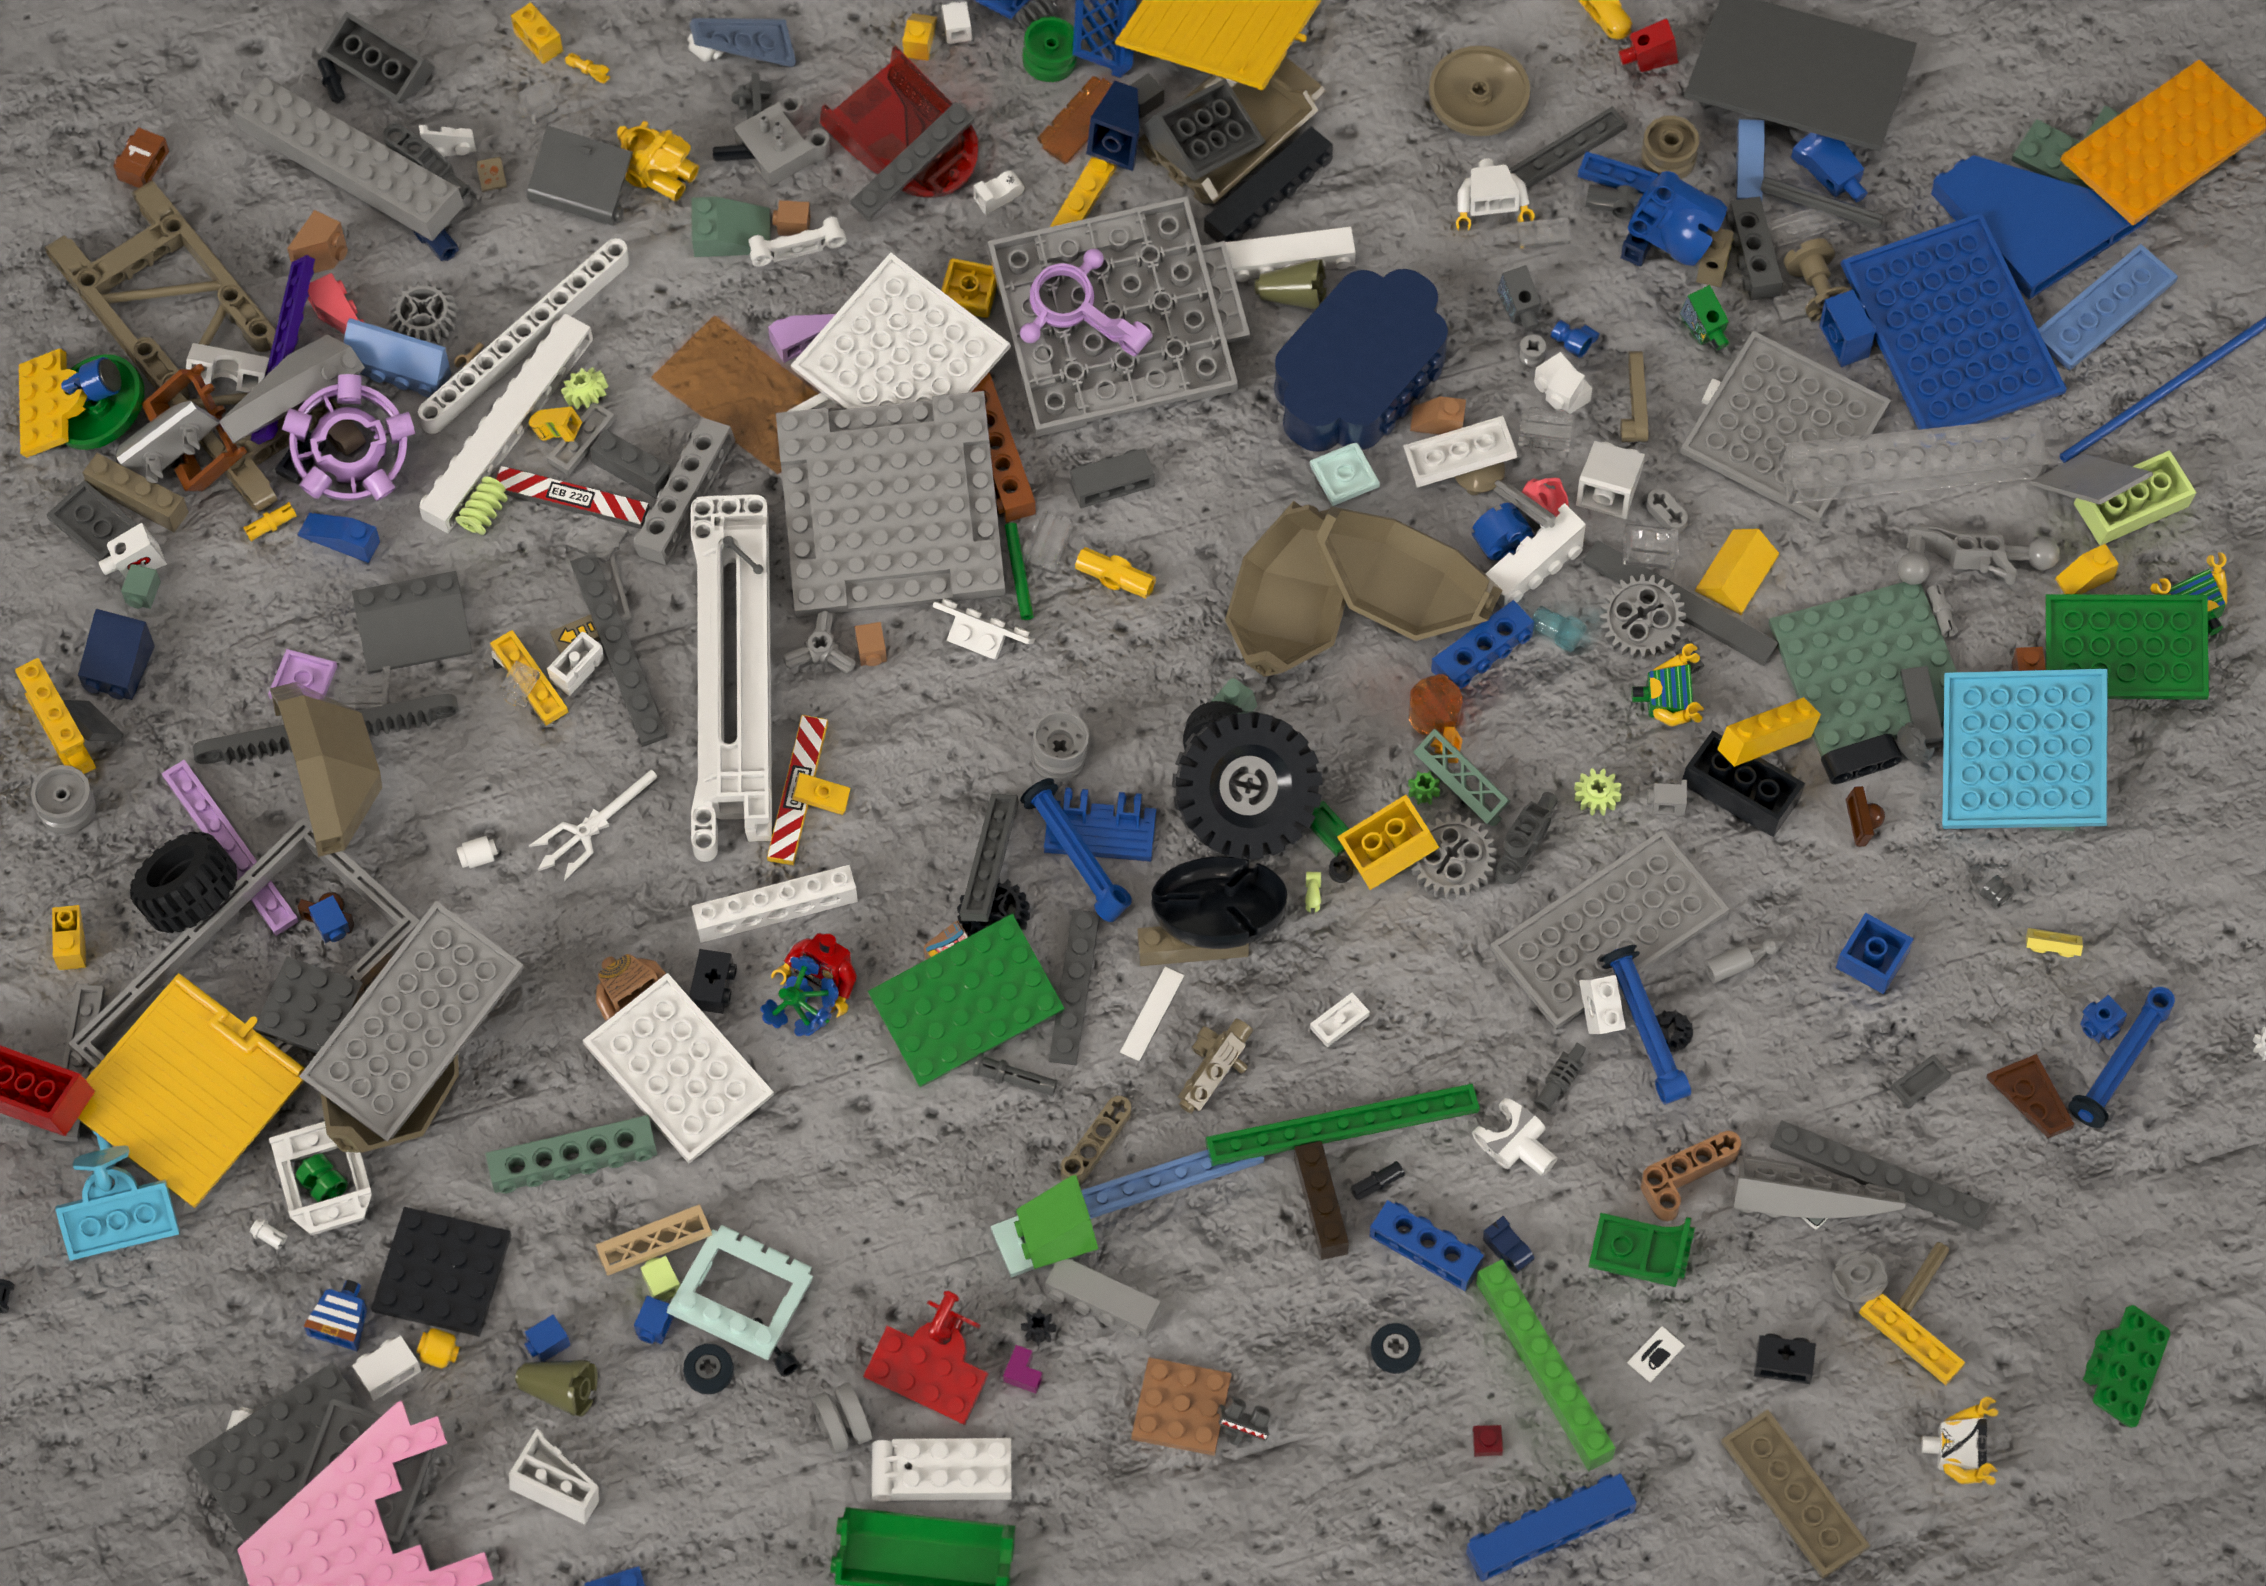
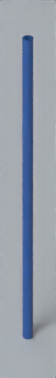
[2059,317,2266,463]

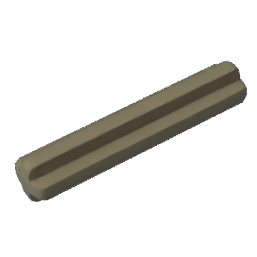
[1897,1242,1949,1314]

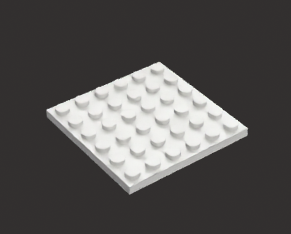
[791,252,1010,409]

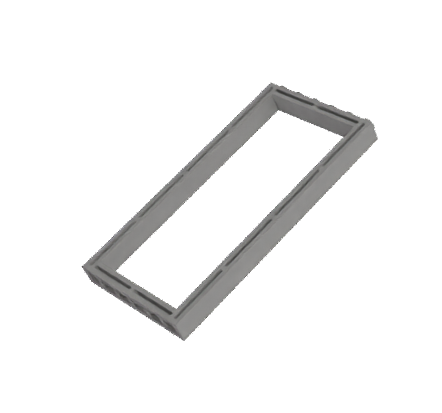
[68,816,420,1074]

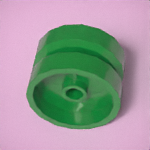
[1022,17,1077,82]

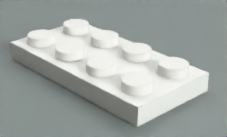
[1403,416,1517,488]

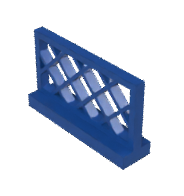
[1072,0,1136,78]

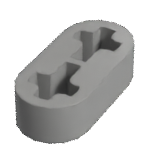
[1646,489,1688,534]

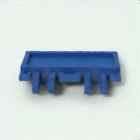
[1044,788,1156,862]

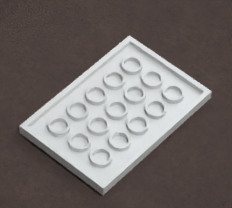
[583,973,774,1164]

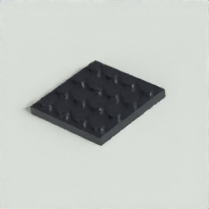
[371,1207,512,1337]

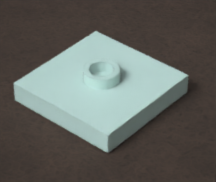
[1310,443,1380,506]
[991,1216,1034,1278]

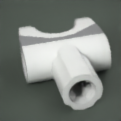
[1472,1098,1558,1176]

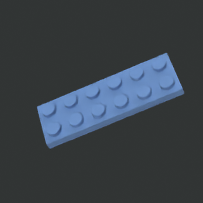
[2038,244,2178,371]

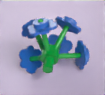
[760,956,838,1036]

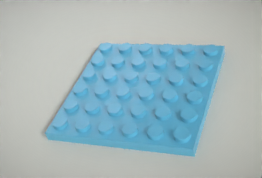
[1942,669,2108,829]

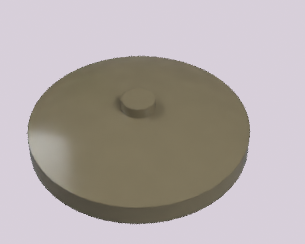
[1429,46,1530,136]

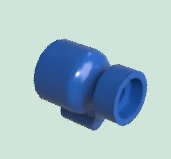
[1550,320,1600,358]

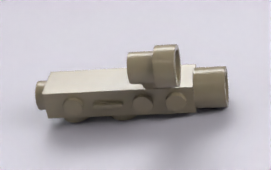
[1178,1018,1253,1114]

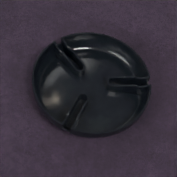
[1151,856,1287,949]

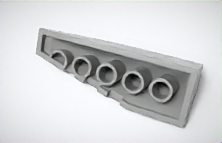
[219,335,365,444]
[1733,1155,1906,1218]

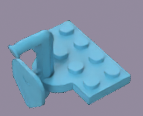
[55,1131,180,1261]

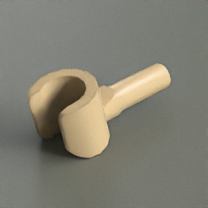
[454,343,483,368]

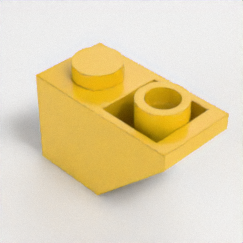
[52,905,86,970]

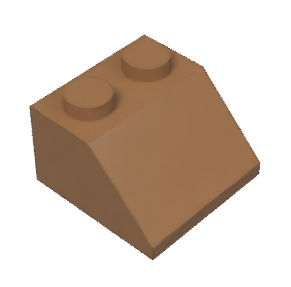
[287,210,348,273]

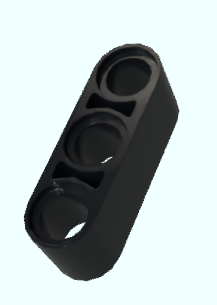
[1821,734,1903,785]

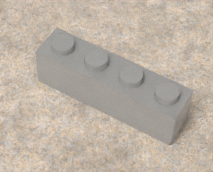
[1045,1258,1161,1339]

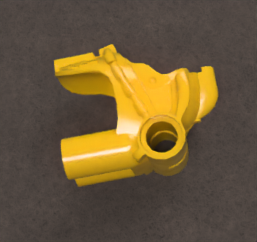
[617,121,699,202]

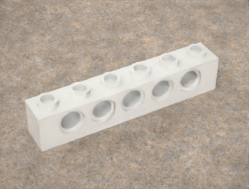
[692,865,858,943]

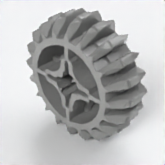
[388,281,458,344]

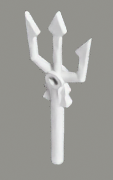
[529,770,658,881]

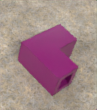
[1003,1345,1043,1394]

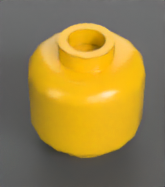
[416,1328,460,1369]

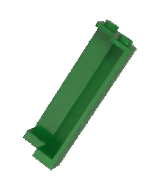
[830,1507,1016,1586]

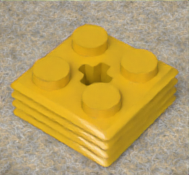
[941,258,997,318]

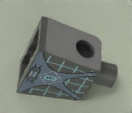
[1497,265,1541,331]

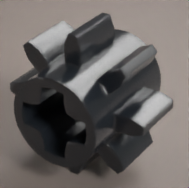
[1021,1309,1056,1346]

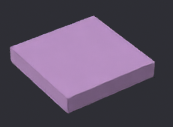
[268,649,337,699]

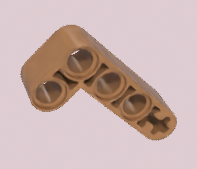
[1641,1131,1741,1221]

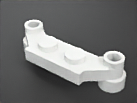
[749,217,847,267]

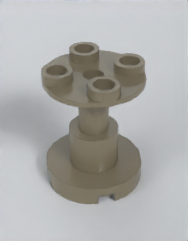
[1783,238,1852,322]

